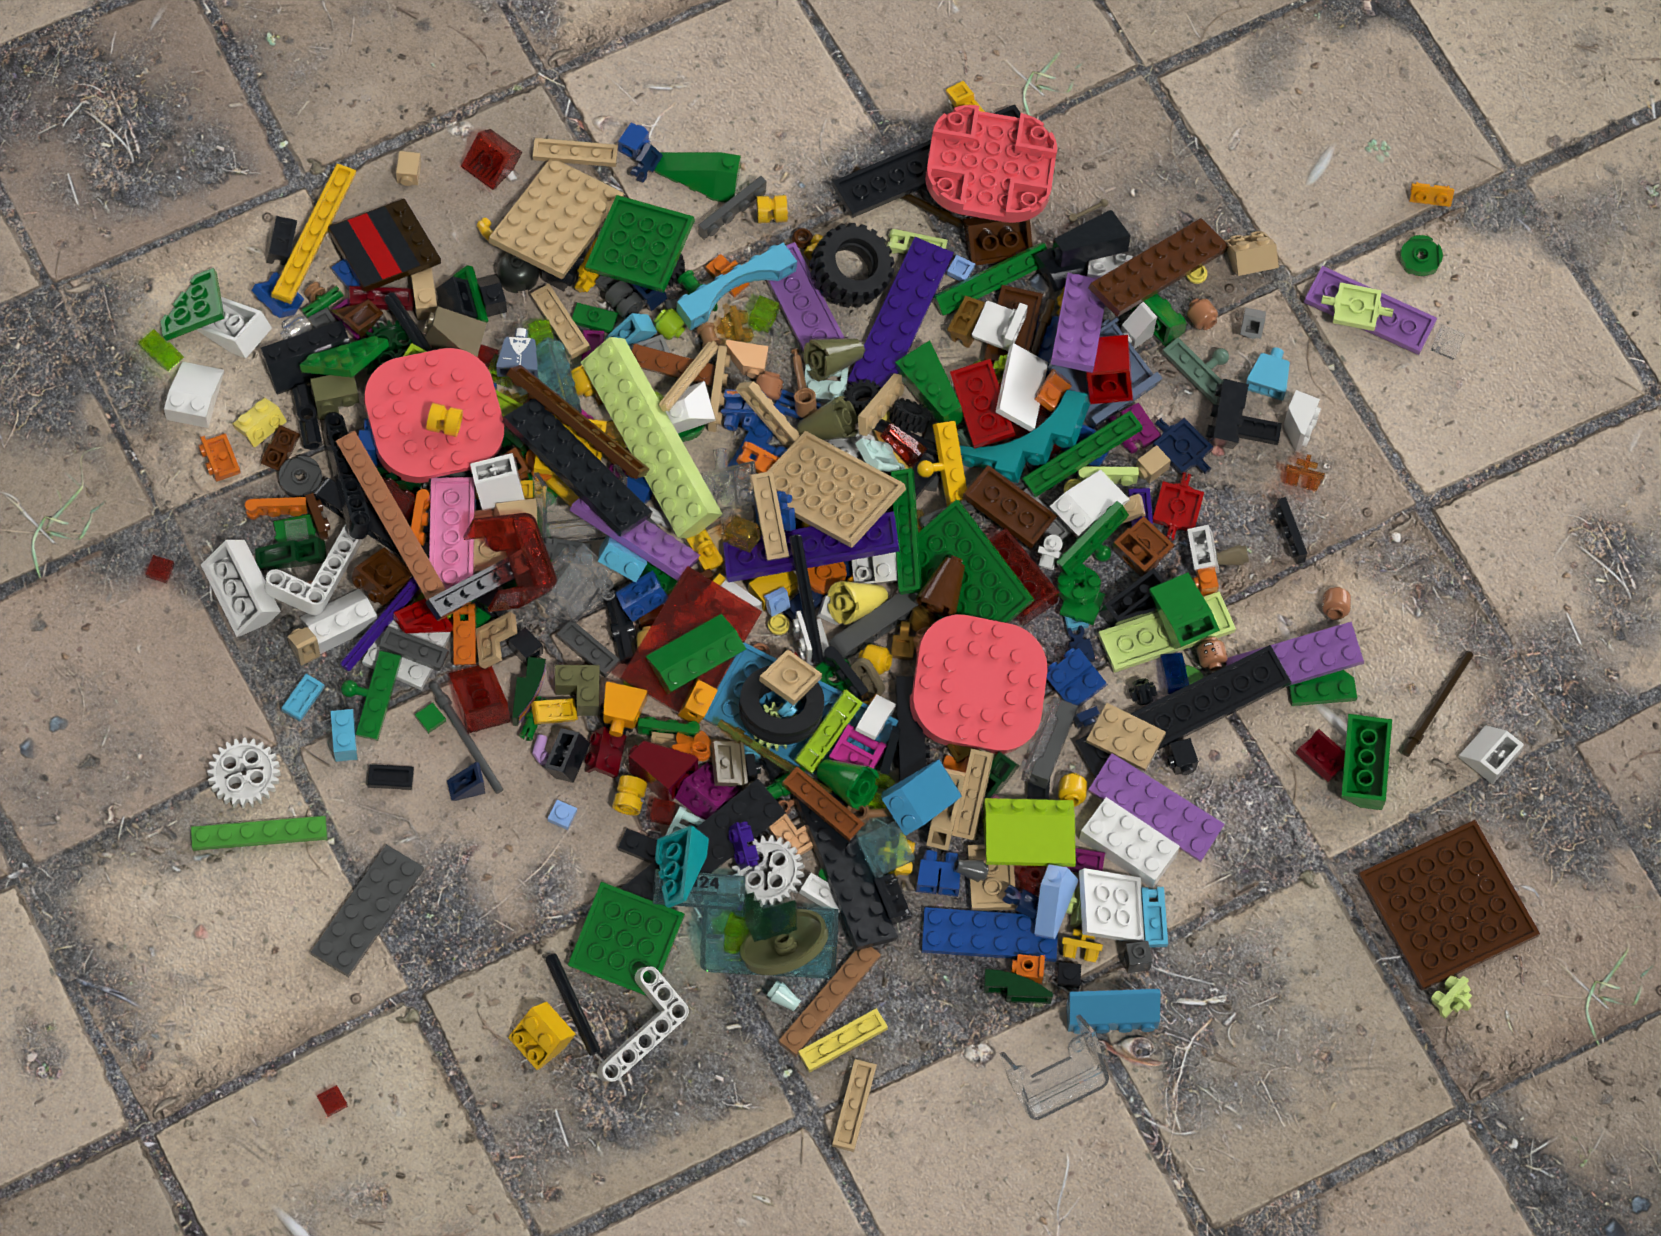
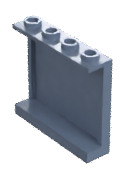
[1047,318,1163,429]

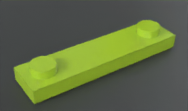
[794,690,863,774]

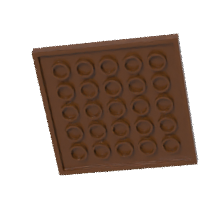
[1358,820,1540,991]

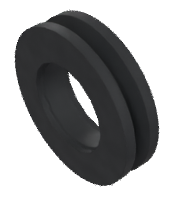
[739,665,824,745]

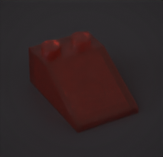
[448,665,510,734]

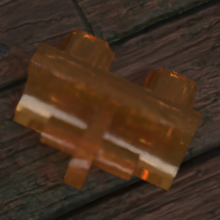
[1285,454,1325,491]

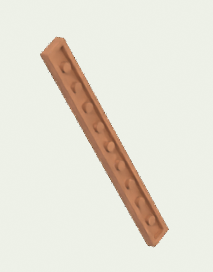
[336,430,457,621]

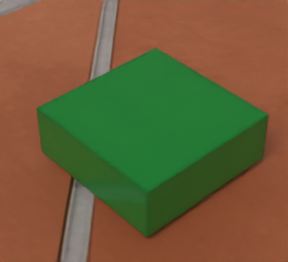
[415,703,446,734]

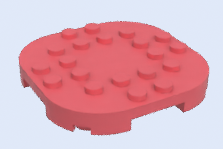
[925,105,1057,223]
[364,348,504,483]
[910,615,1047,754]

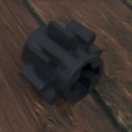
[1129,678,1157,705]

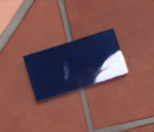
[1160,653,1190,694]

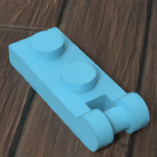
[1141,887,1168,947]

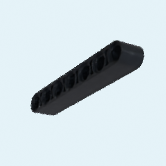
[323,412,370,540]

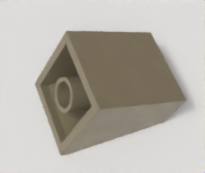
[422,306,487,357]

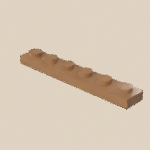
[778,947,881,1057]

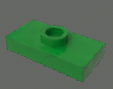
[572,302,618,334]

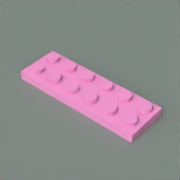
[429,477,475,589]

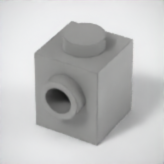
[1240,307,1266,339]

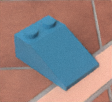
[882,759,962,836]

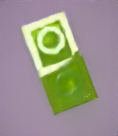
[138,329,184,371]

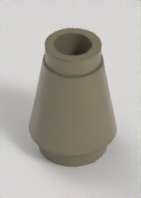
[1216,544,1249,565]

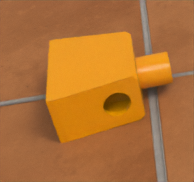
[677,678,718,723]
[603,681,647,737]

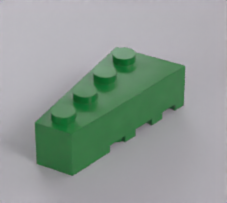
[895,340,964,425]

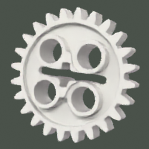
[207,738,281,809]
[732,835,805,908]

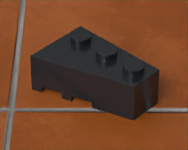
[1205,379,1249,449]
[1099,568,1165,627]

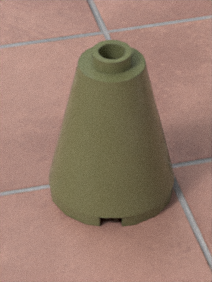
[803,339,865,381]
[797,396,858,440]

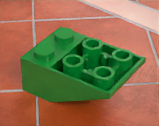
[1149,572,1220,649]

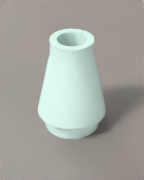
[767,981,801,1012]

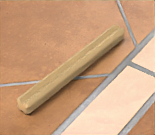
[659,341,719,412]

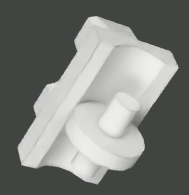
[1038,535,1063,571]

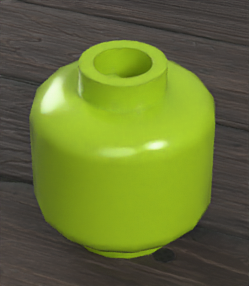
[653,308,686,340]

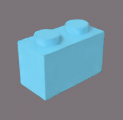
[331,709,358,762]

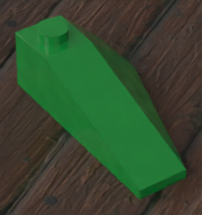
[655,152,741,203]

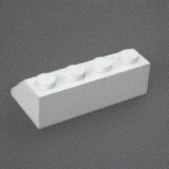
[201,540,281,637]

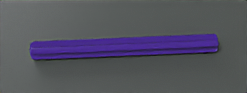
[340,577,420,671]

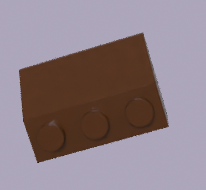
[963,217,1033,266]

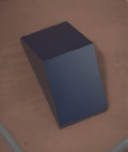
[447,762,485,801]

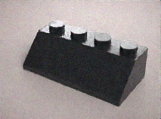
[261,320,350,395]

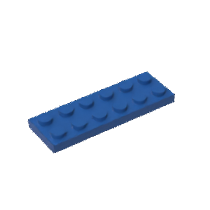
[922,907,1058,962]

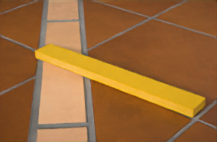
[271,163,356,304]

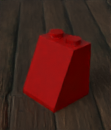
[1086,335,1133,404]

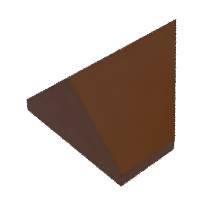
[331,300,384,338]

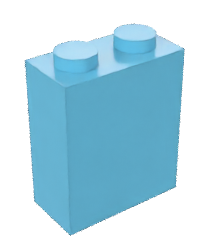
[598,535,647,582]

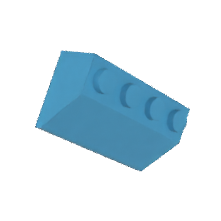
[1066,989,1161,1034]

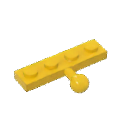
[917,421,967,506]

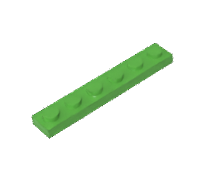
[191,816,327,851]

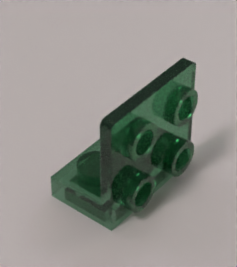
[745,892,797,942]

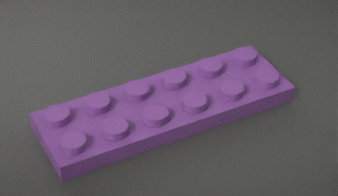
[767,242,845,351]
[1304,266,1437,355]
[1051,273,1105,373]
[570,498,700,581]
[1226,622,1364,686]
[1088,753,1225,862]

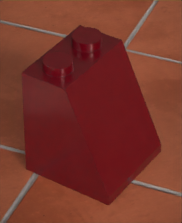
[629,741,698,805]

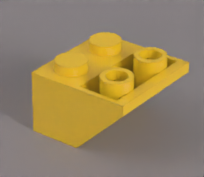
[508,1002,576,1070]

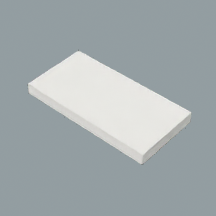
[996,343,1048,432]

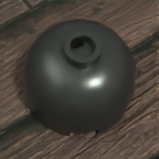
[497,253,539,294]

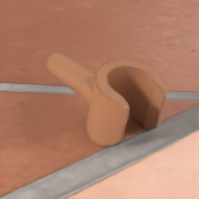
[778,798,795,815]

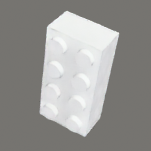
[1079,797,1180,889]

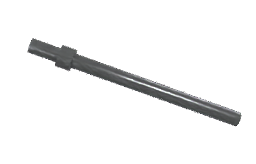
[429,682,504,794]

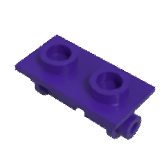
[729,821,759,870]

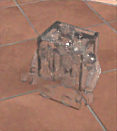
[531,543,615,623]

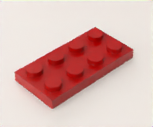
[950,359,1015,449]

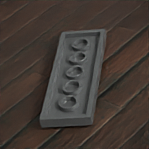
[311,844,424,978]

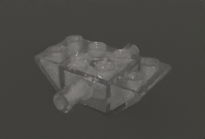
[700,448,757,536]

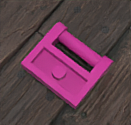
[829,724,887,769]

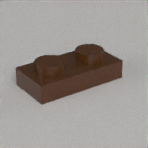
[305,493,331,540]

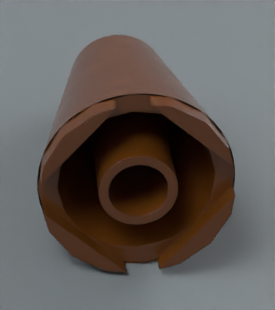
[915,555,965,617]

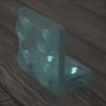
[856,821,915,879]

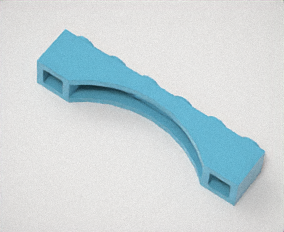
[676,243,797,331]

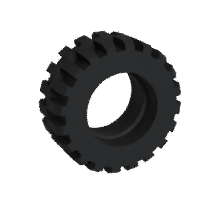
[810,223,894,308]

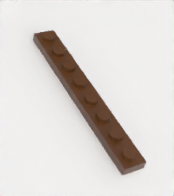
[506,365,650,479]

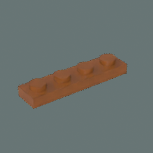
[632,344,716,387]
[782,767,865,842]

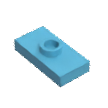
[281,674,325,721]

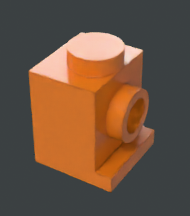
[1192,567,1219,597]
[1011,954,1045,984]

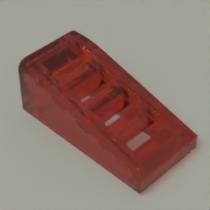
[880,423,927,467]

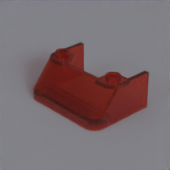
[463,513,557,612]

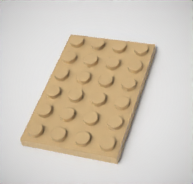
[488,159,624,279]
[751,431,906,548]

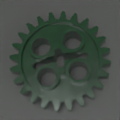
[362,320,422,375]

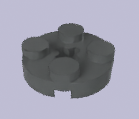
[279,456,323,497]

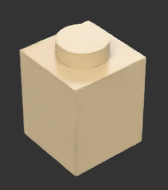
[396,151,421,186]
[1136,445,1171,484]

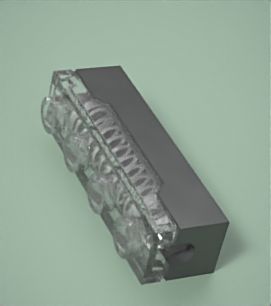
[1019,697,1078,789]

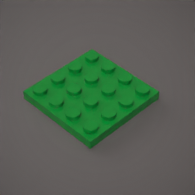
[585,195,695,293]
[568,882,685,996]

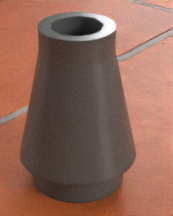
[954,859,989,882]

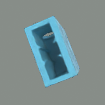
[1246,347,1290,401]

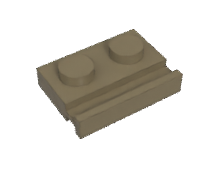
[710,741,748,787]

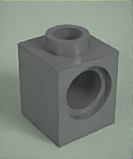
[1124,941,1152,973]

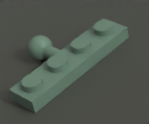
[1162,337,1229,404]

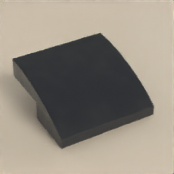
[1034,247,1088,292]

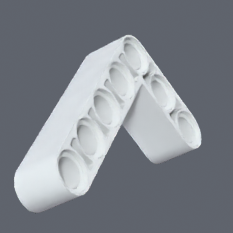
[265,524,362,615]
[597,966,689,1082]

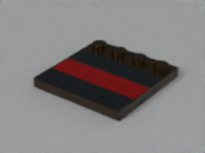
[328,198,441,293]

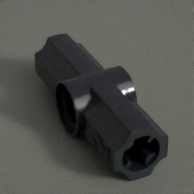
[292,384,323,450]
[607,597,639,665]

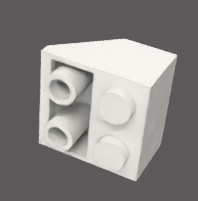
[1283,390,1321,453]
[470,453,525,511]
[852,552,898,584]
[1459,725,1524,784]

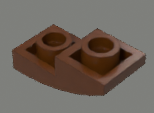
[261,425,301,471]

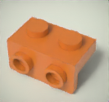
[198,433,241,482]

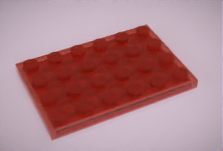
[620,566,762,716]

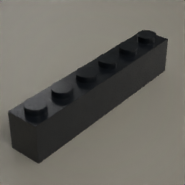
[895,676,930,782]

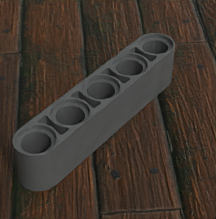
[829,592,926,660]

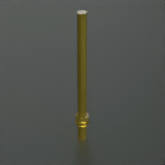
[717,719,832,795]

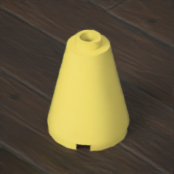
[827,581,888,625]

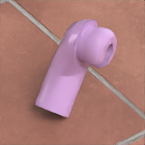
[532,734,550,766]

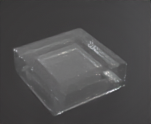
[284,518,309,541]

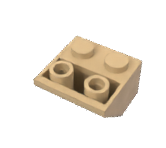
[1224,231,1279,276]

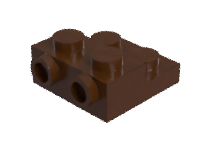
[351,547,413,606]

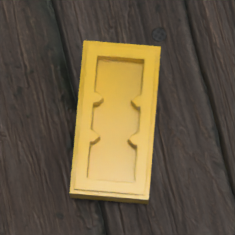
[531,698,578,724]

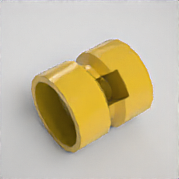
[757,195,788,224]
[426,403,463,437]
[612,775,647,816]

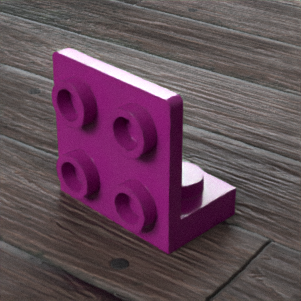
[675,762,741,820]

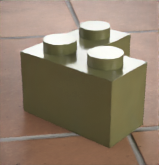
[310,375,359,420]
[555,665,600,716]

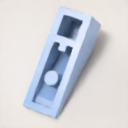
[1034,864,1079,939]

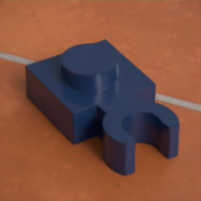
[630,143,663,183]
[1067,625,1095,662]
[1073,706,1100,729]
[1002,885,1039,920]

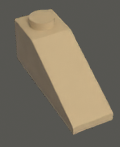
[411,267,437,320]

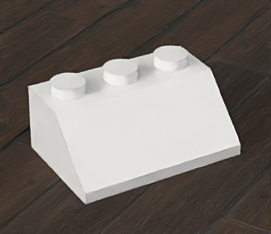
[300,589,377,654]

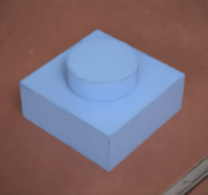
[947,255,975,282]
[764,587,791,617]
[548,800,577,830]

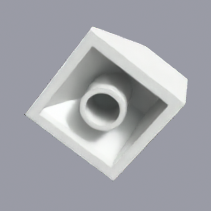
[664,381,716,433]

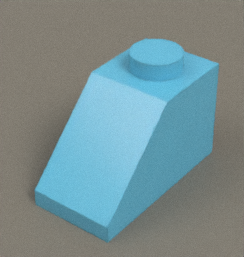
[605,313,657,345]

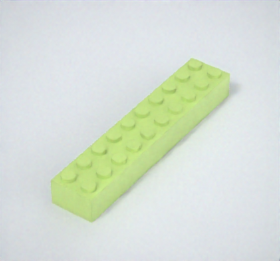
[581,337,722,538]

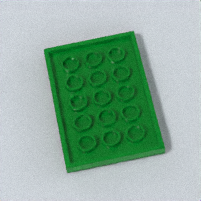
[918,500,1035,623]

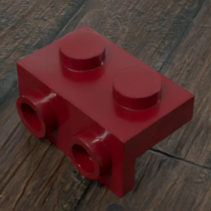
[585,727,627,778]
[1295,729,1345,782]

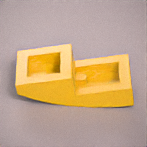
[946,81,985,112]

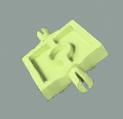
[1321,282,1394,331]

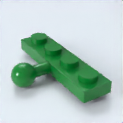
[1057,501,1129,577]
[341,651,402,741]

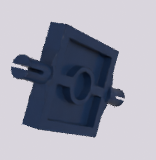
[1152,418,1214,475]

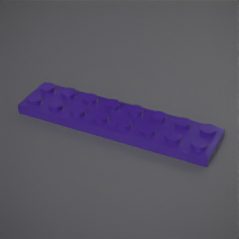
[847,237,954,389]
[723,511,900,583]

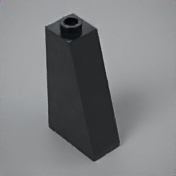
[1051,210,1131,268]

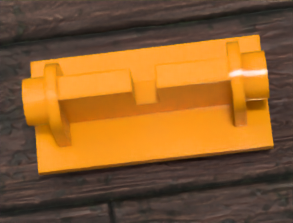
[1409,182,1454,207]

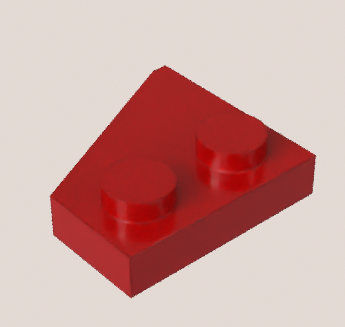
[393,598,453,634]

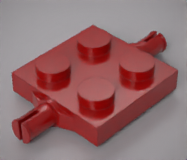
[1153,472,1204,541]

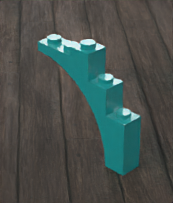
[960,390,1090,483]

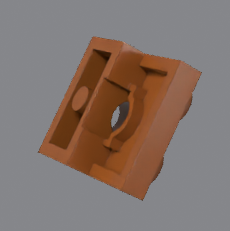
[1113,516,1175,577]

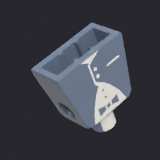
[497,328,538,378]

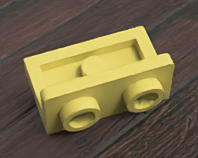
[232,398,286,447]

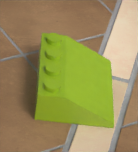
[983,798,1076,867]

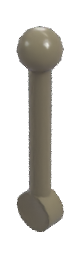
[1069,199,1108,223]

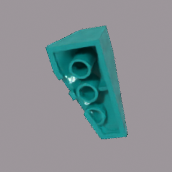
[655,825,709,908]

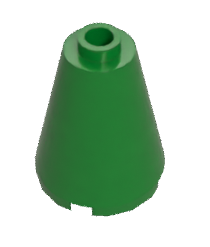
[817,759,879,809]

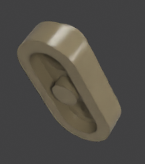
[851,658,885,699]

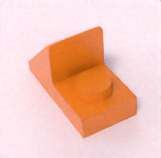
[705,254,750,298]
[1035,368,1072,412]

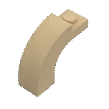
[926,768,965,851]

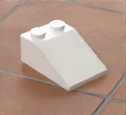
[197,297,272,358]
[164,362,224,428]
[1050,470,1130,539]

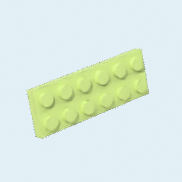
[1098,591,1236,673]

